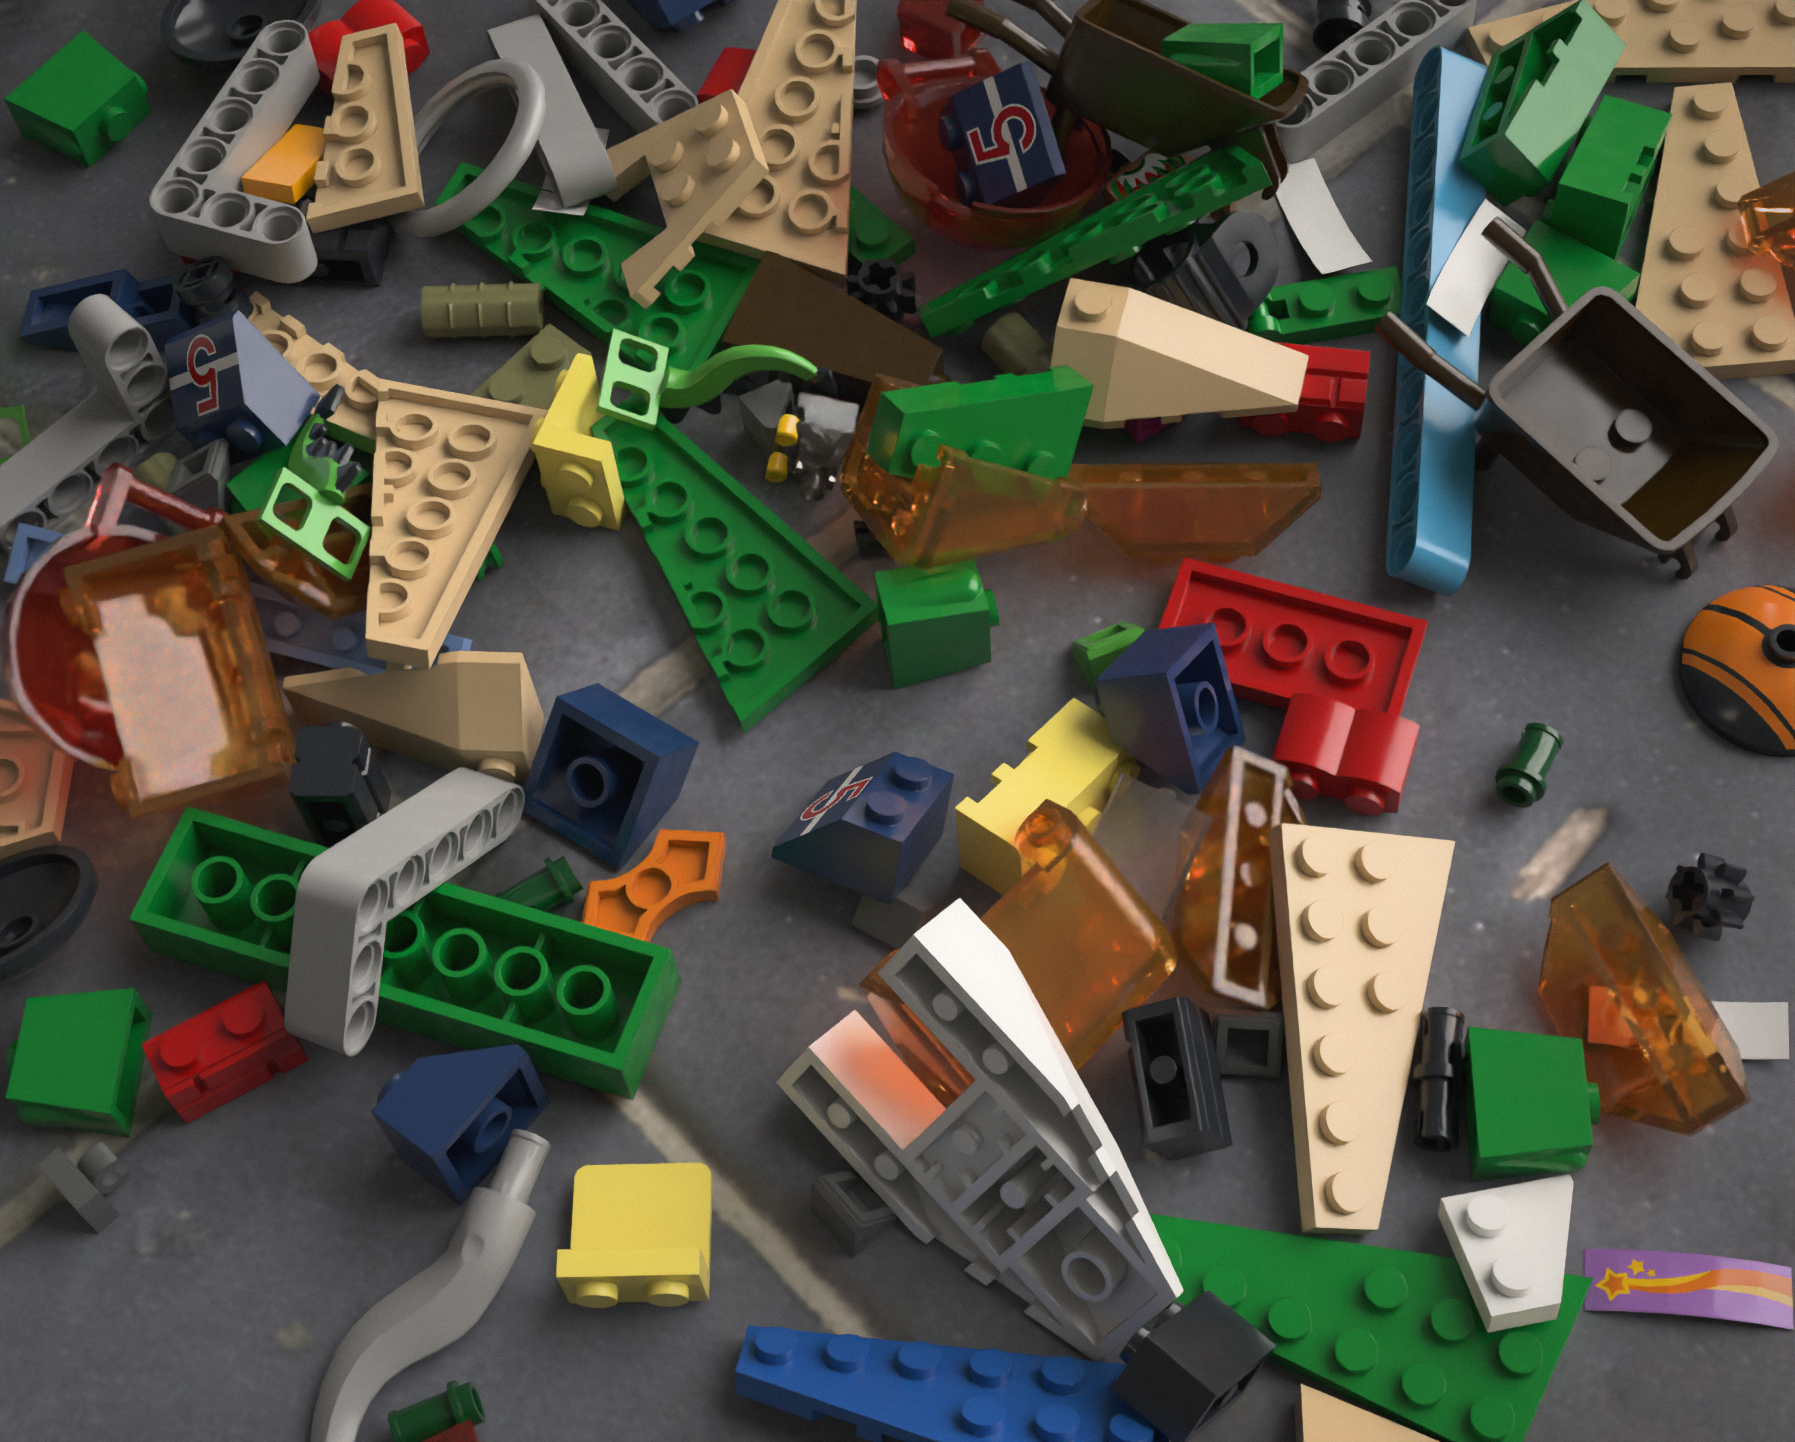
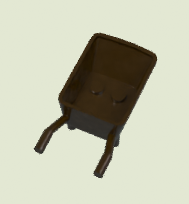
[945,0,1309,200]
[1374,216,1779,580]

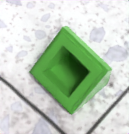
[1070,621,1145,692]

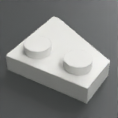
[1438,1174,1574,1333]

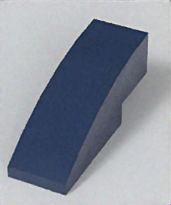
[19,269,198,351]

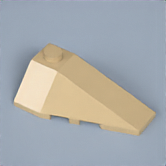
[1050,278,1309,429]
[282,651,544,783]

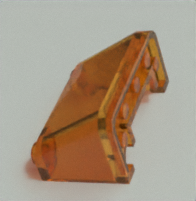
[841,373,1088,571]
[59,524,297,821]
[859,798,1179,1105]

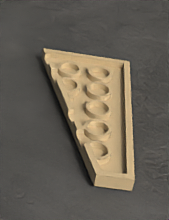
[696,0,857,286]
[1465,0,1795,83]
[1635,82,1795,380]
[365,378,549,669]
[1268,823,1455,1235]

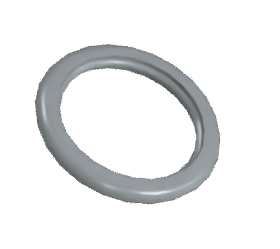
[385,58,547,239]

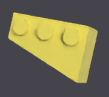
[955,698,1140,908]

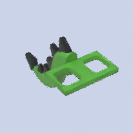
[596,328,838,431]
[256,384,372,582]

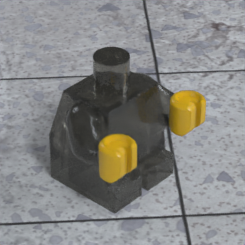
[765,392,859,501]

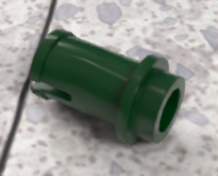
[1495,722,1564,808]
[495,856,583,912]
[388,1380,486,1442]

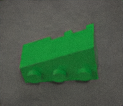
[1459,0,1627,207]
[1540,95,1673,261]
[866,365,1094,504]

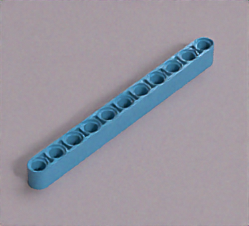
[1386,45,1488,597]

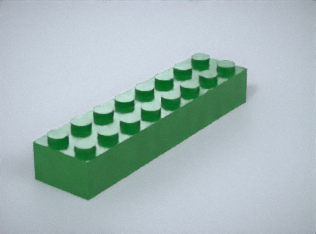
[129,806,681,1100]

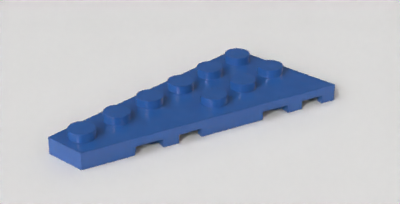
[735,1325,1169,1442]

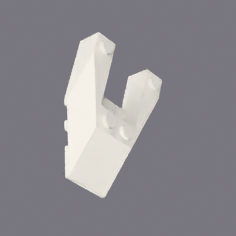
[776,898,1184,1362]

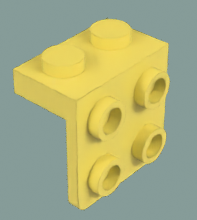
[530,353,628,531]
[556,1163,713,1308]

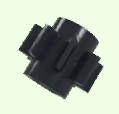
[846,258,917,324]
[1665,853,1755,941]

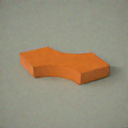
[581,829,727,943]

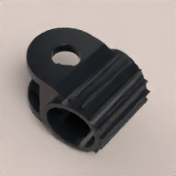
[1125,210,1279,331]

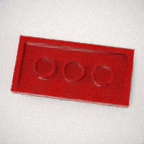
[1158,557,1428,717]

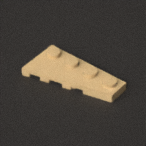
[306,23,425,234]
[248,291,378,455]

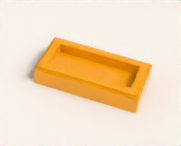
[241,124,326,204]

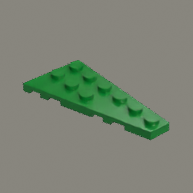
[917,141,1273,338]
[435,162,761,376]
[590,392,879,735]
[1149,1214,1594,1442]

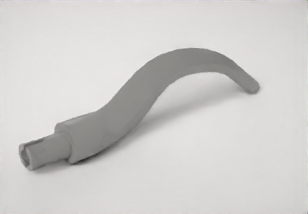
[310,1128,551,1442]

